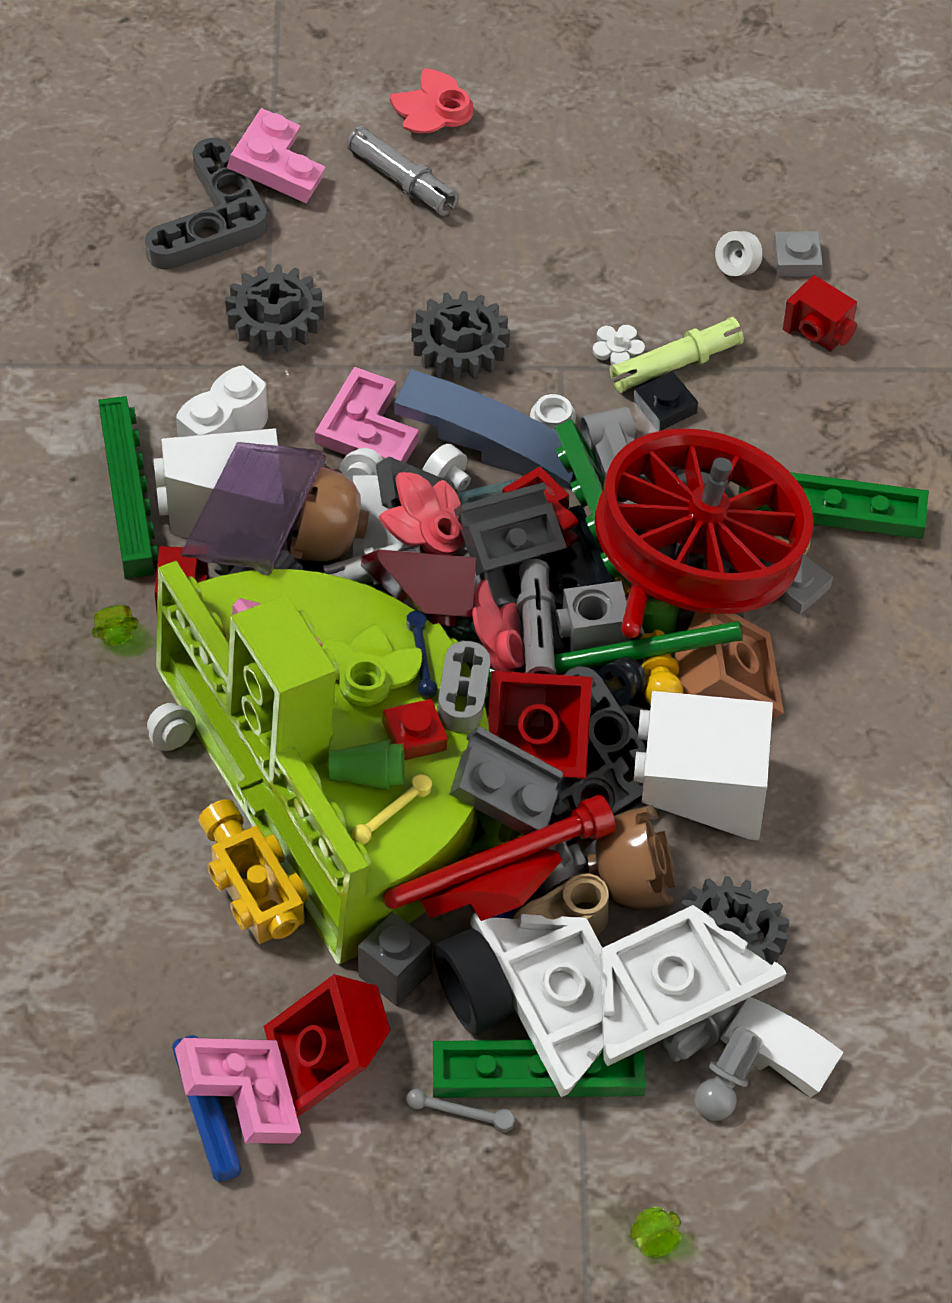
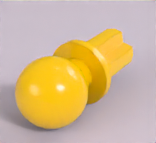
[641,630,683,706]

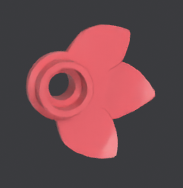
[390,68,474,134]
[379,472,464,555]
[472,579,525,672]

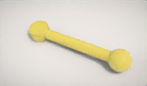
[351,774,432,845]

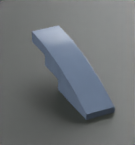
[394,369,575,489]

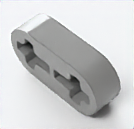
[437,641,490,732]

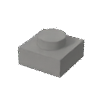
[773,231,823,277]
[778,555,833,615]

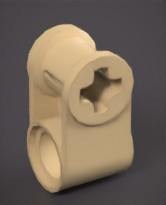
[512,873,609,935]

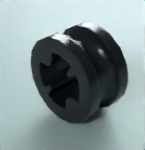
[598,657,647,706]

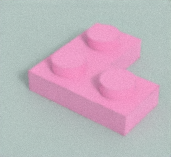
[227,108,325,204]
[315,367,419,463]
[175,1038,301,1144]

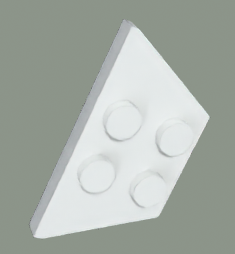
[599,905,787,1066]
[470,913,603,1097]

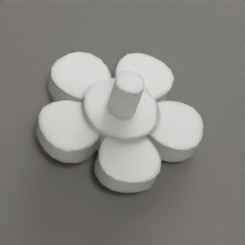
[592,325,645,365]

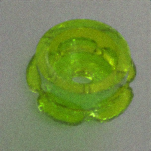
[91,605,138,646]
[629,1207,682,1258]

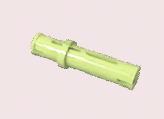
[609,317,744,393]

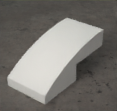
[720,997,844,1097]

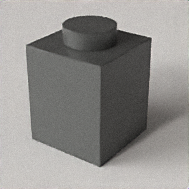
[358,912,432,1006]

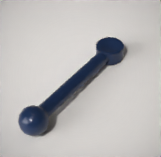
[406,611,437,699]

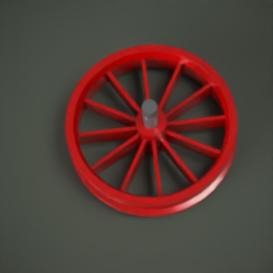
[594,428,813,614]

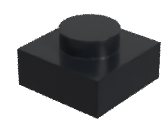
[634,371,698,431]

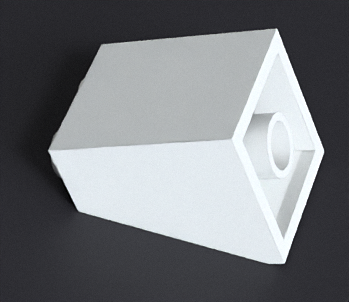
[154,428,287,551]
[633,691,773,840]

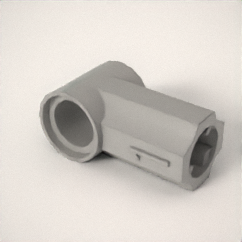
[580,407,648,499]

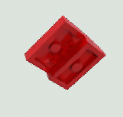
[420,848,563,921]

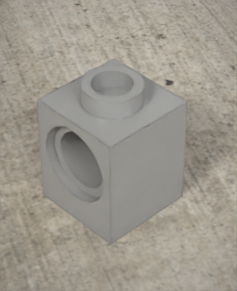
[555,581,630,652]

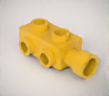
[198,799,308,944]

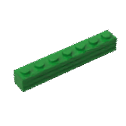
[98,396,158,579]

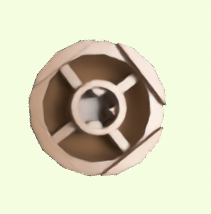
[290,464,369,563]
[588,805,675,910]

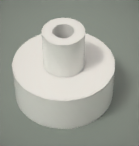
[715,231,763,276]
[423,444,471,492]

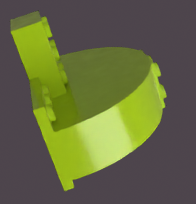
[156,561,490,964]

